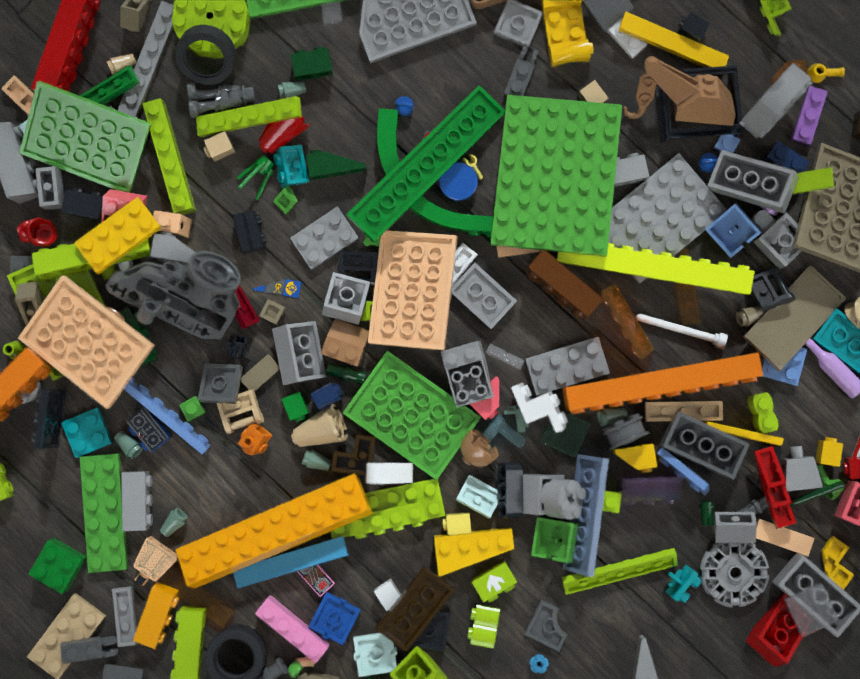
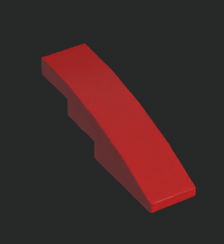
[754,446,797,529]

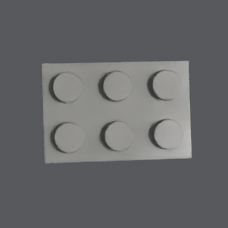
[290,206,359,270]
[451,263,517,329]

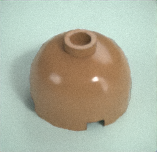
[460,429,499,467]

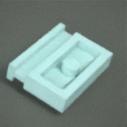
[456,475,498,519]

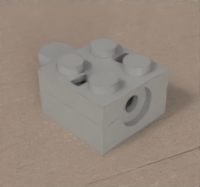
[752,210,802,269]

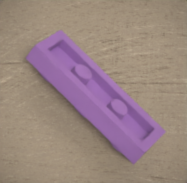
[791,86,828,146]

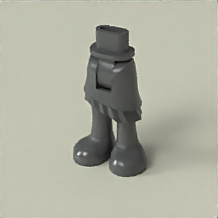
[187,82,255,118]

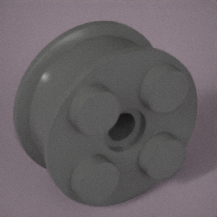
[603,414,649,450]

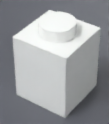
[374,578,401,611]

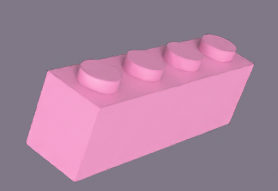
[255,595,330,663]

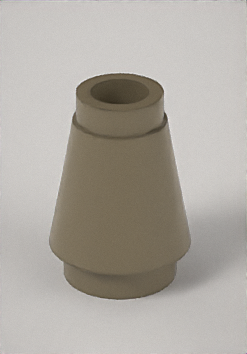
[736,306,766,327]

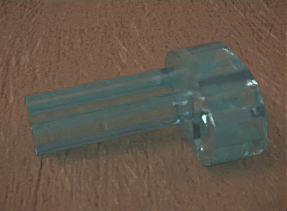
[482,414,526,449]

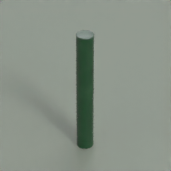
[790,480,845,508]

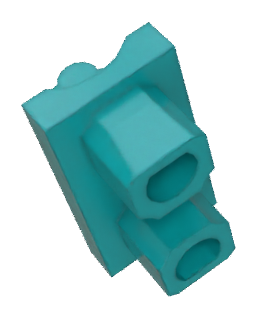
[665,565,701,603]

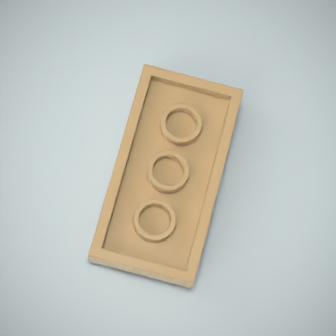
[27,593,106,679]

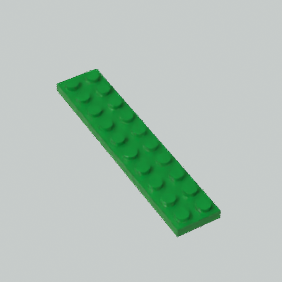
[346,85,505,243]

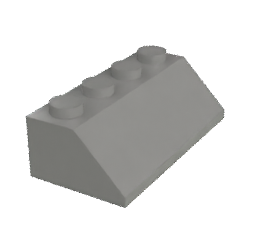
[0,122,38,204]

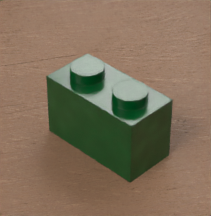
[291,47,333,81]

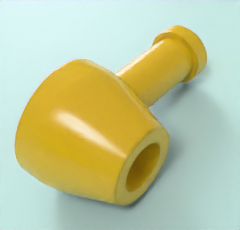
[807,63,845,83]

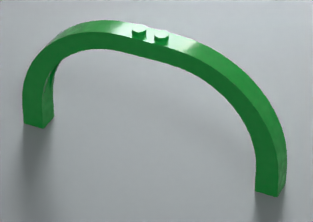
[377,108,494,238]

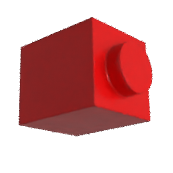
[842,457,860,479]

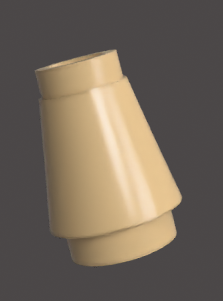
[106,54,136,76]

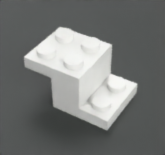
[511,382,568,433]

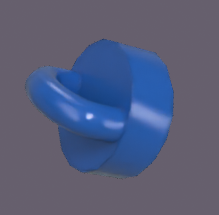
[395,96,414,116]
[699,153,718,173]

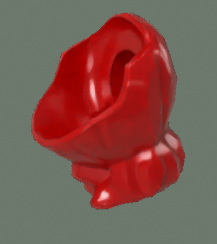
[17,218,57,247]

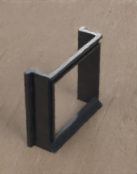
[655,65,745,144]

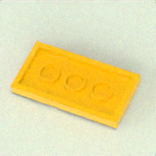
[74,197,162,275]

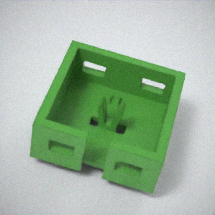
[531,517,578,563]

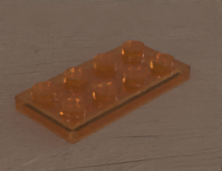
[601,284,654,359]

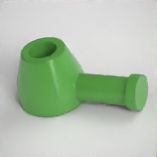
[817,464,844,500]

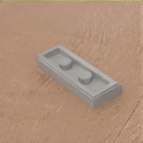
[112,586,139,647]

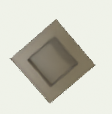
[259,299,286,325]

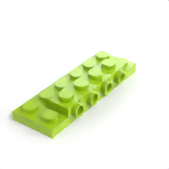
[331,478,445,539]

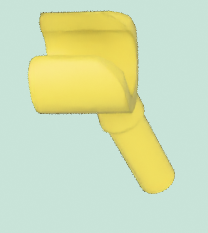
[462,154,483,180]

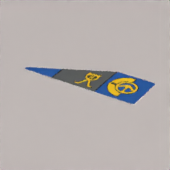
[253,279,301,298]

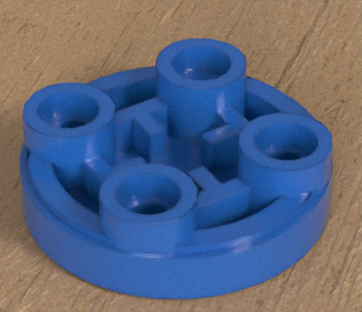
[439,162,478,201]

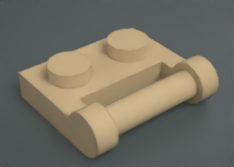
[217,389,264,434]

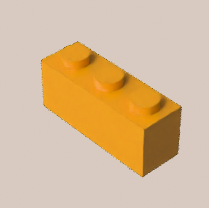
[133,582,179,649]

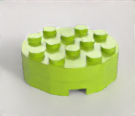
[172,0,250,59]

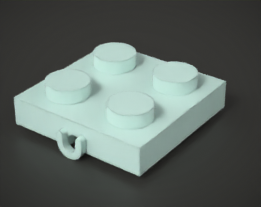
[353,633,397,677]

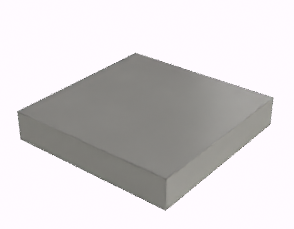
[494,0,543,48]

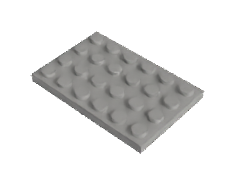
[609,153,727,284]

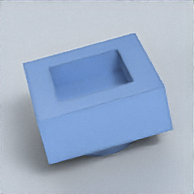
[713,135,740,153]

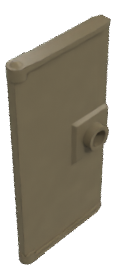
[743,265,846,371]

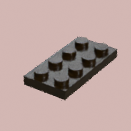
[375,566,455,652]

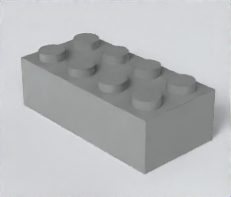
[707,150,799,214]
[772,553,860,637]

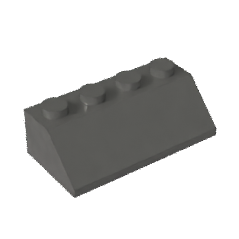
[659,411,750,479]

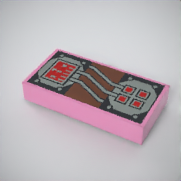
[297,565,335,597]

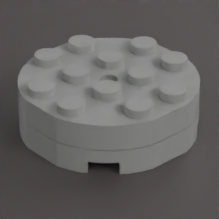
[739,63,812,139]

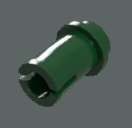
[699,501,714,526]

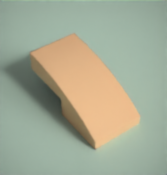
[1,75,34,115]

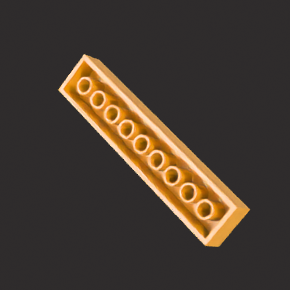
[176,474,373,589]

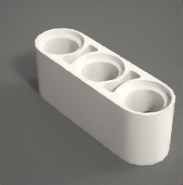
[366,462,413,484]

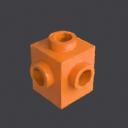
[238,424,273,455]

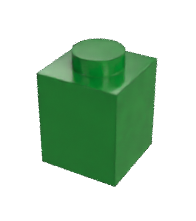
[282,392,310,423]

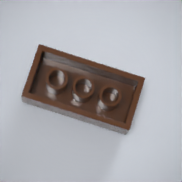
[526,249,603,320]

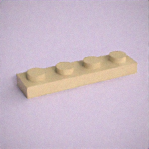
[644,401,723,422]

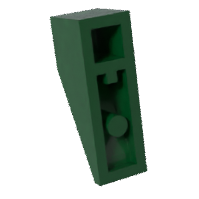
[306,150,367,181]

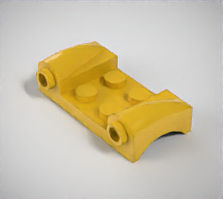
[541,0,594,67]

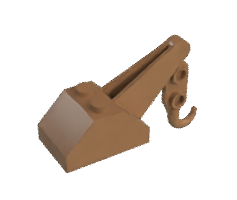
[623,57,735,126]

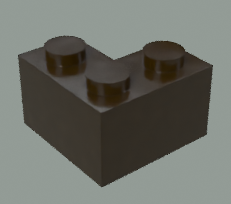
[331,434,376,476]

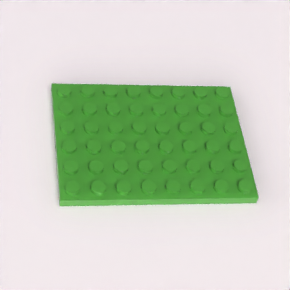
[491,95,622,257]

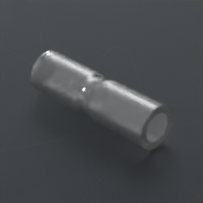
[485,343,525,370]

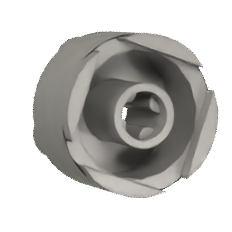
[540,478,586,519]

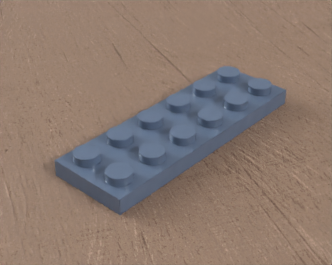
[563,454,609,577]

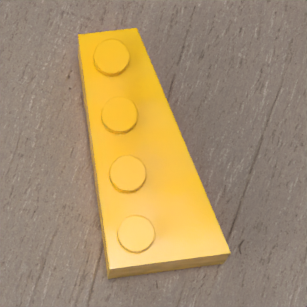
[434,527,514,577]

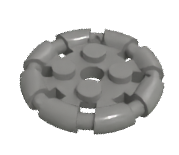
[700,542,769,607]

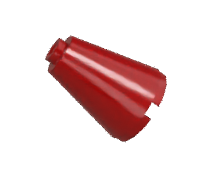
[258,116,310,153]

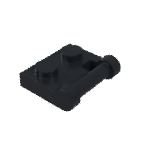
[338,250,378,287]
[751,267,795,312]

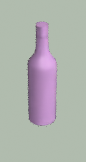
[805,338,860,398]

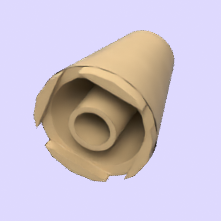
[292,404,348,447]

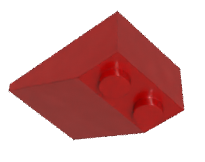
[746,593,813,667]

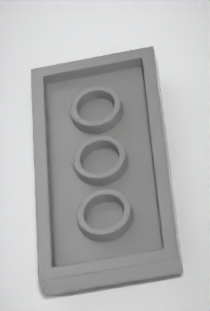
[525,337,610,395]

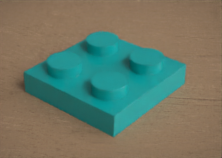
[61,408,113,458]

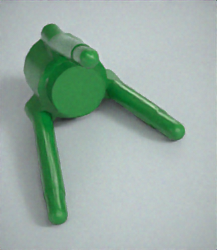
[237,155,274,200]

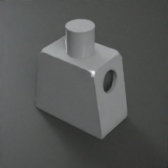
[781,446,823,491]

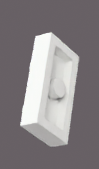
[607,17,647,59]

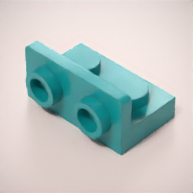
[274,145,309,188]

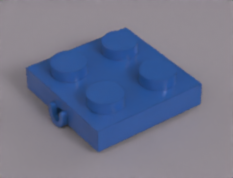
[309,592,361,645]

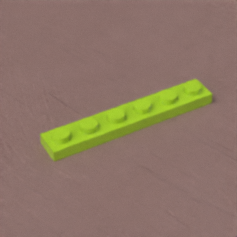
[196,96,302,137]
[562,548,678,595]

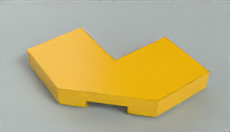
[821,536,854,590]

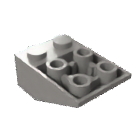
[441,341,494,408]

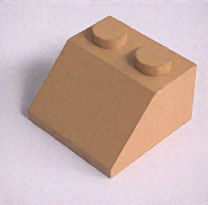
[321,319,369,367]

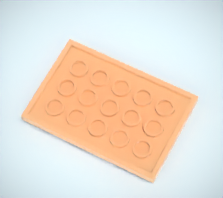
[368,231,458,351]
[18,275,155,409]

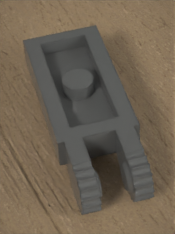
[504,45,539,96]
[60,636,118,664]

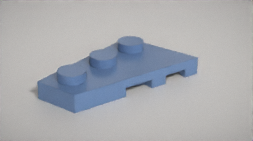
[657,447,710,496]

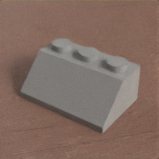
[272,321,327,385]

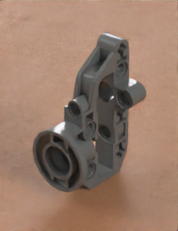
[106,251,241,339]

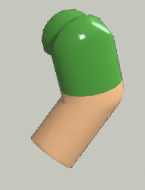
[288,657,314,678]

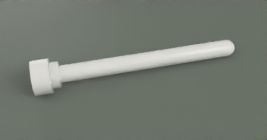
[636,314,728,349]

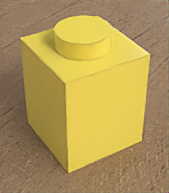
[443,512,471,535]

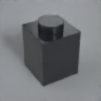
[678,12,710,43]

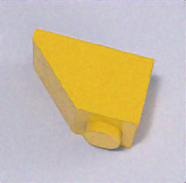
[613,443,657,473]

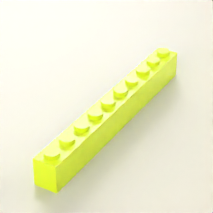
[557,243,755,295]

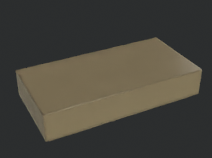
[241,354,280,392]

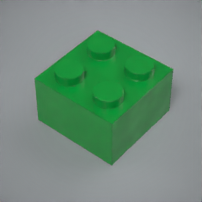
[28,538,87,594]

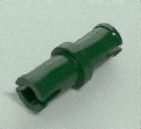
[326,363,366,384]

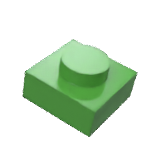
[179,396,206,422]

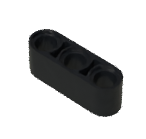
[497,462,523,519]

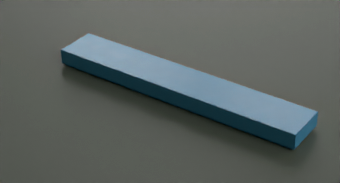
[233,536,349,588]

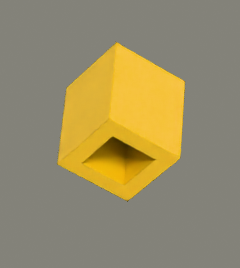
[815,437,843,467]

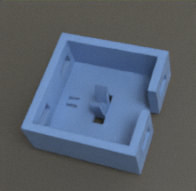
[705,203,762,258]

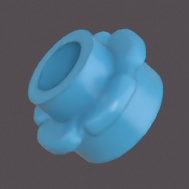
[529,654,549,674]

